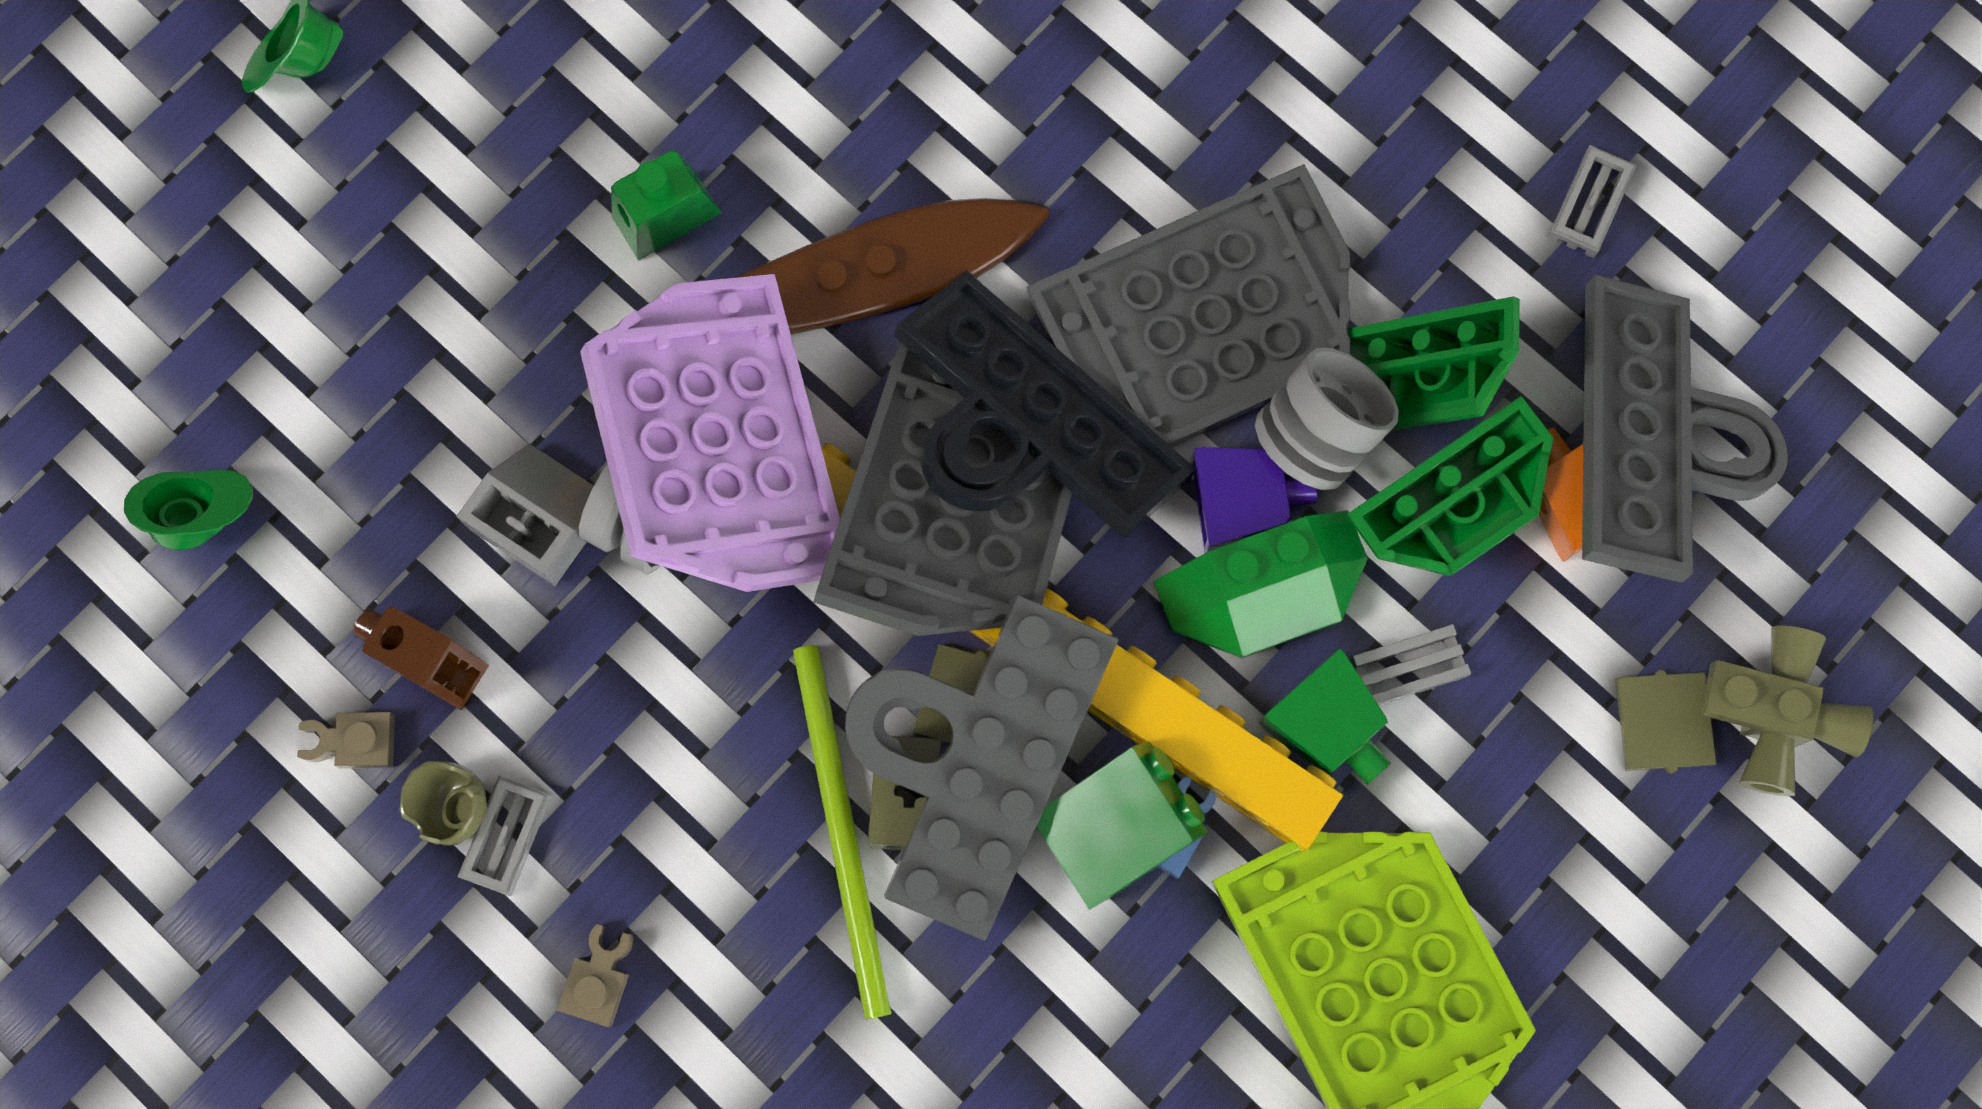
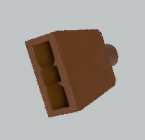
[354,606,489,710]

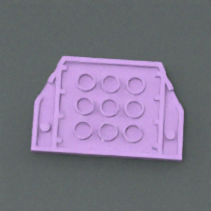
[580,274,840,592]

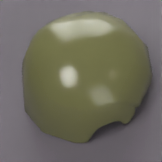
[399,761,487,845]

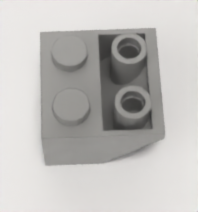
[456,444,594,586]

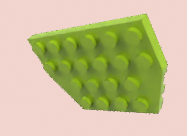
[1211,832,1536,1109]

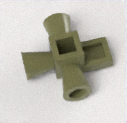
[1700,626,1874,796]

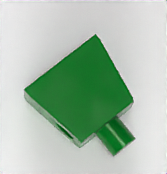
[611,150,721,261]
[1259,649,1391,785]

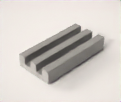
[1547,145,1637,258]
[1351,624,1471,705]
[458,776,552,897]

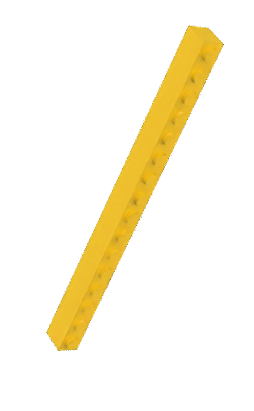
[821,443,1343,852]

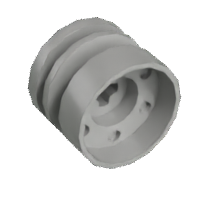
[1255,348,1399,490]

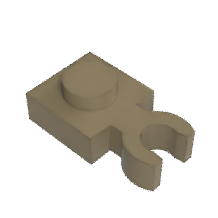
[297,712,395,769]
[557,924,633,1027]

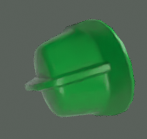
[242,0,343,93]
[124,470,253,551]

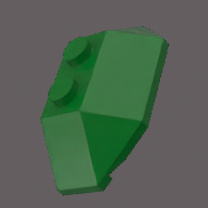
[1347,296,1520,430]
[1347,396,1553,577]
[1153,510,1368,658]

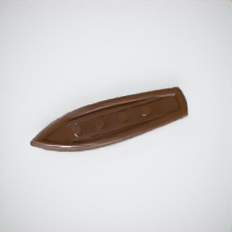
[734,198,1050,335]

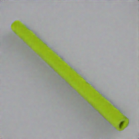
[793,645,892,1020]

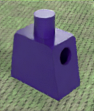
[1190,447,1317,554]

